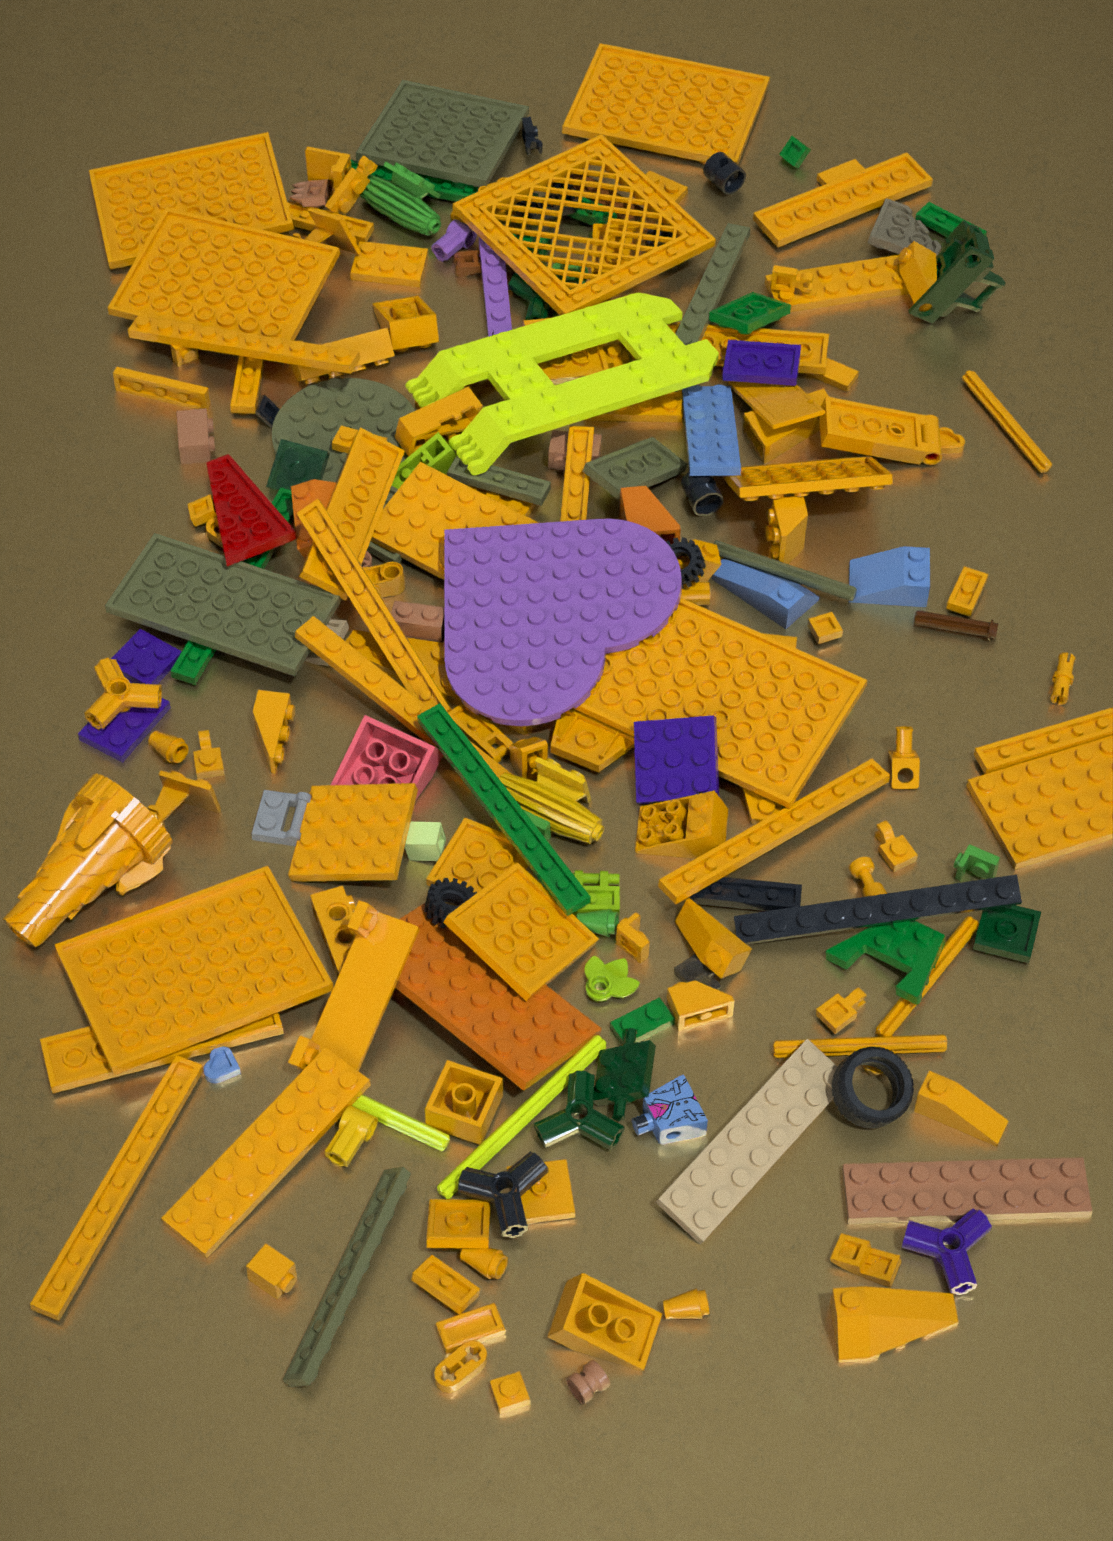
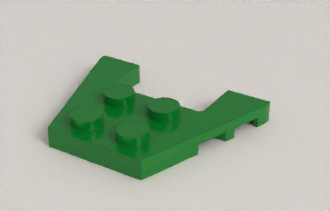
[825,920,945,1005]

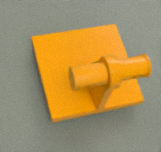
[291,207,361,255]
[147,770,221,827]

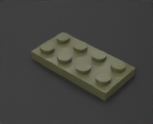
[583,437,688,500]

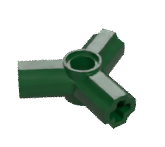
[508,273,577,320]
[534,1071,624,1151]

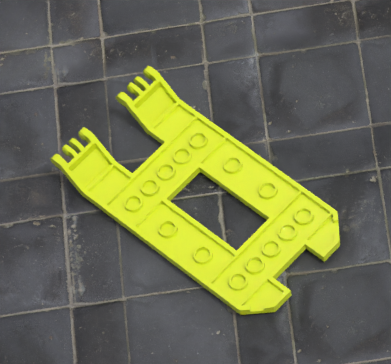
[405,292,719,475]

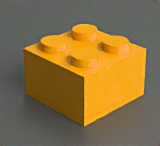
[425,1060,503,1145]

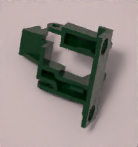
[908,220,1006,324]

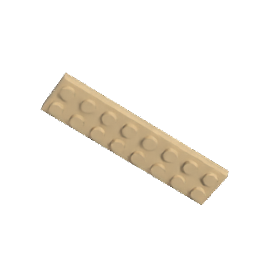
[656,1039,837,1244]

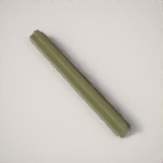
[713,540,857,601]

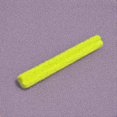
[352,1094,450,1151]

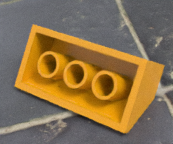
[290,328,395,384]

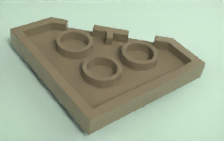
[868,198,941,256]

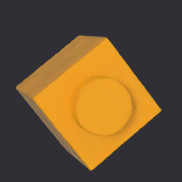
[246,1243,297,1300]

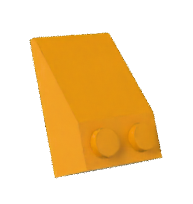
[372,295,439,352]
[547,1272,662,1371]

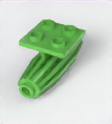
[360,161,441,236]

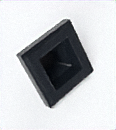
[255,394,280,429]

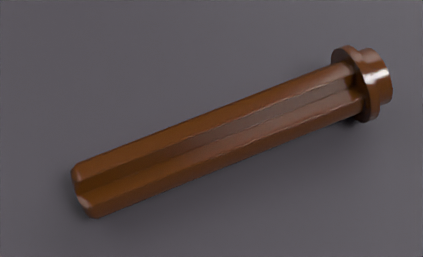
[914,610,998,640]

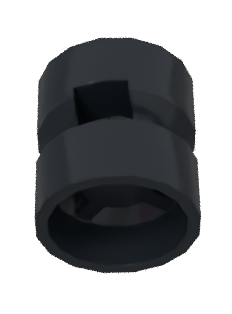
[703,152,746,195]
[681,472,724,516]

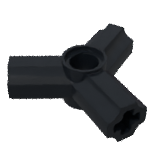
[458,1151,549,1238]

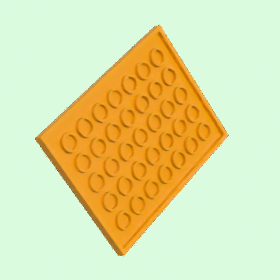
[562,43,770,164]
[89,132,294,270]
[107,207,340,341]
[54,866,333,1075]

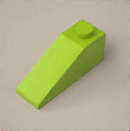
[392,432,457,489]

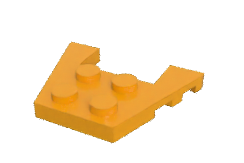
[551,708,635,773]

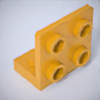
[305,147,351,195]

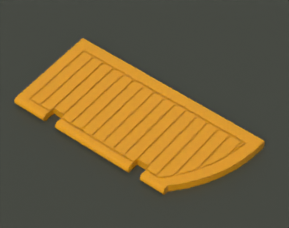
[726,381,825,429]

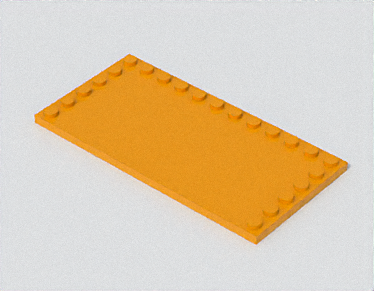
[573,598,867,809]

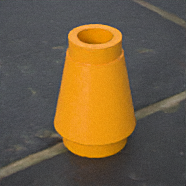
[148,731,189,763]
[460,1248,508,1279]
[663,1288,710,1319]

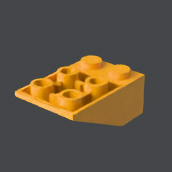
[635,790,728,859]

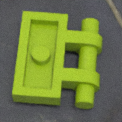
[572,870,620,915]

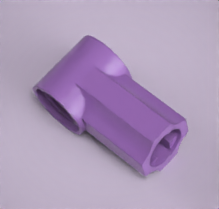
[432,219,477,262]

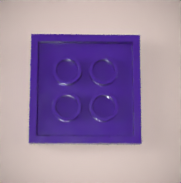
[634,715,719,804]

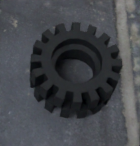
[666,537,705,589]
[424,878,477,930]

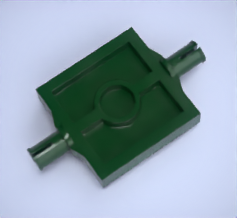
[593,1028,656,1121]

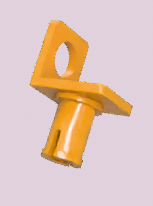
[888,726,920,789]

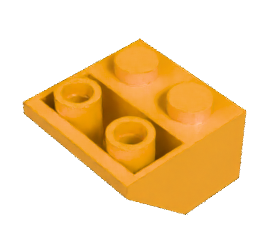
[766,496,808,564]

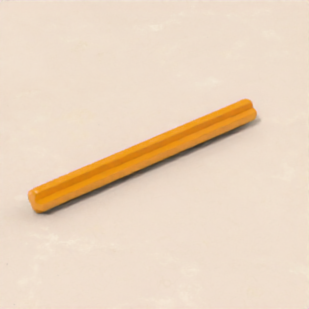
[962,370,1052,473]
[875,916,979,1037]
[773,1034,947,1058]

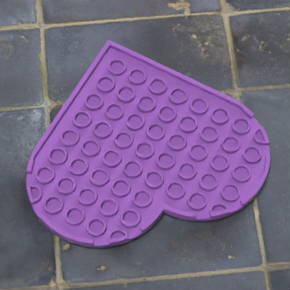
[444,519,682,726]

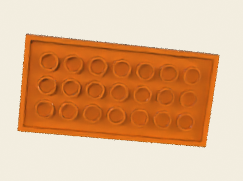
[395,903,602,1091]

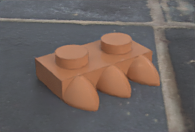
[289,179,330,208]

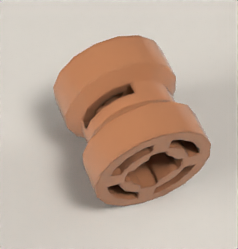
[566,1360,610,1405]

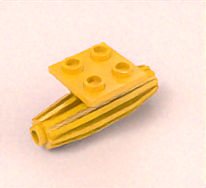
[499,757,604,844]

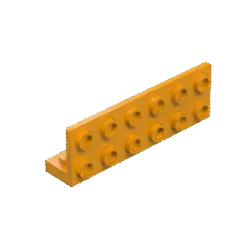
[288,900,420,1071]

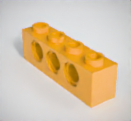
[310,886,357,978]

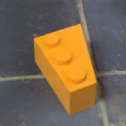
[395,387,483,456]

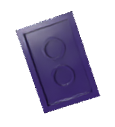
[723,340,801,386]
[78,681,171,763]

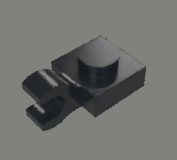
[522,117,543,155]

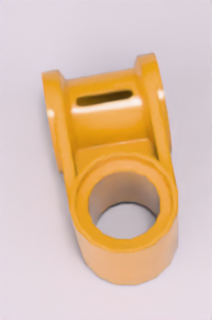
[363,562,405,598]

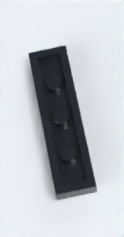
[687,877,802,911]

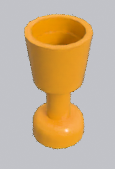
[849,857,887,897]

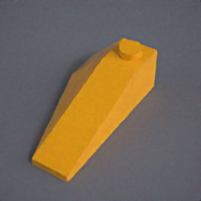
[830,1286,958,1363]

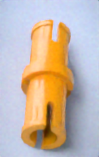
[1050,652,1076,705]

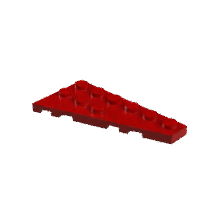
[206,454,297,566]

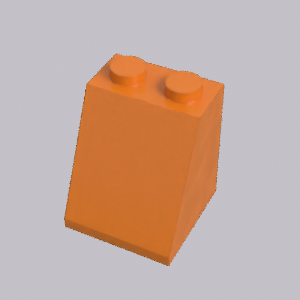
[619,486,681,544]

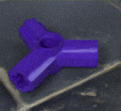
[902,1209,992,1295]

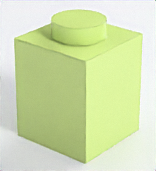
[404,821,446,861]

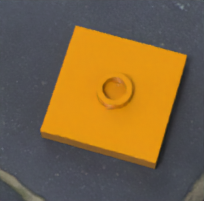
[507,1159,575,1224]
[427,1199,490,1249]

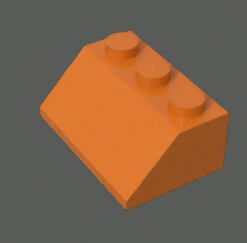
[291,479,336,559]

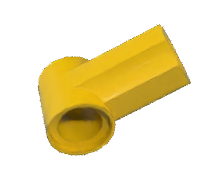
[325,1105,378,1167]

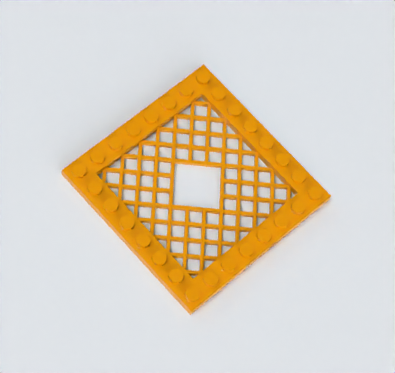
[452,134,716,315]

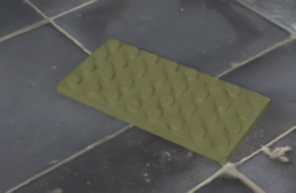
[105,533,341,676]

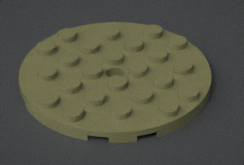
[272,378,415,483]

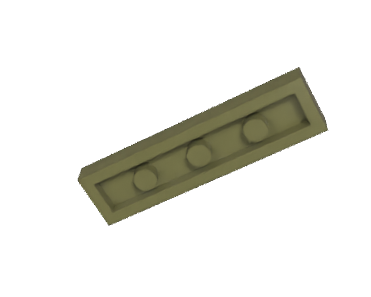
[447,456,551,506]

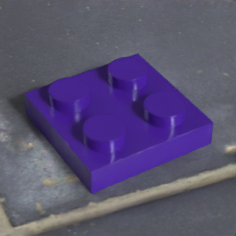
[111,629,182,684]

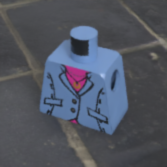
[631,1075,708,1145]

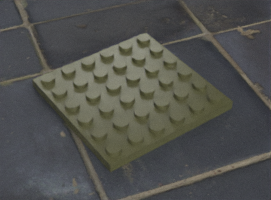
[356,80,529,187]

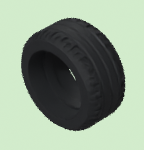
[832,1047,914,1128]

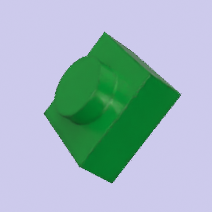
[779,136,811,168]

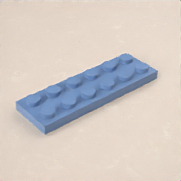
[682,385,741,476]

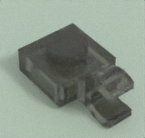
[674,954,721,990]

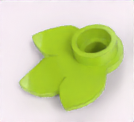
[584,956,640,1001]

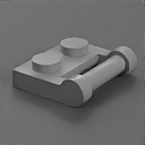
[251,790,311,846]

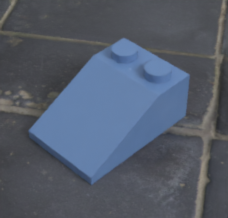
[849,546,930,607]

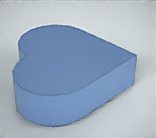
[203,1046,241,1084]

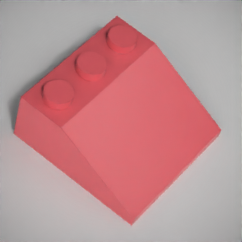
[331,715,443,800]

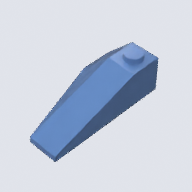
[711,558,819,629]

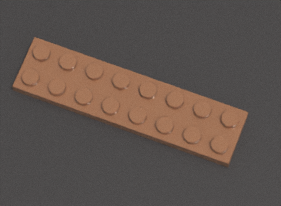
[842,1157,1092,1224]

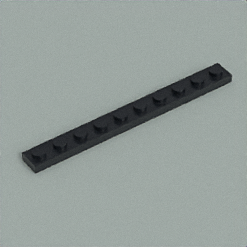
[734,874,1022,945]

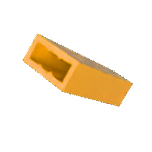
[742,389,829,464]

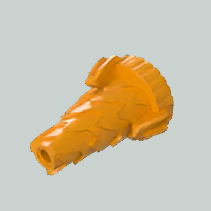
[2,773,173,947]

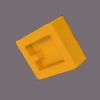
[616,912,650,964]

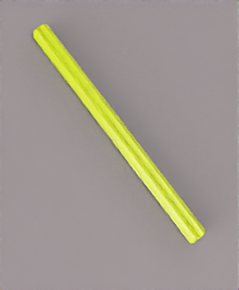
[437,1035,606,1199]

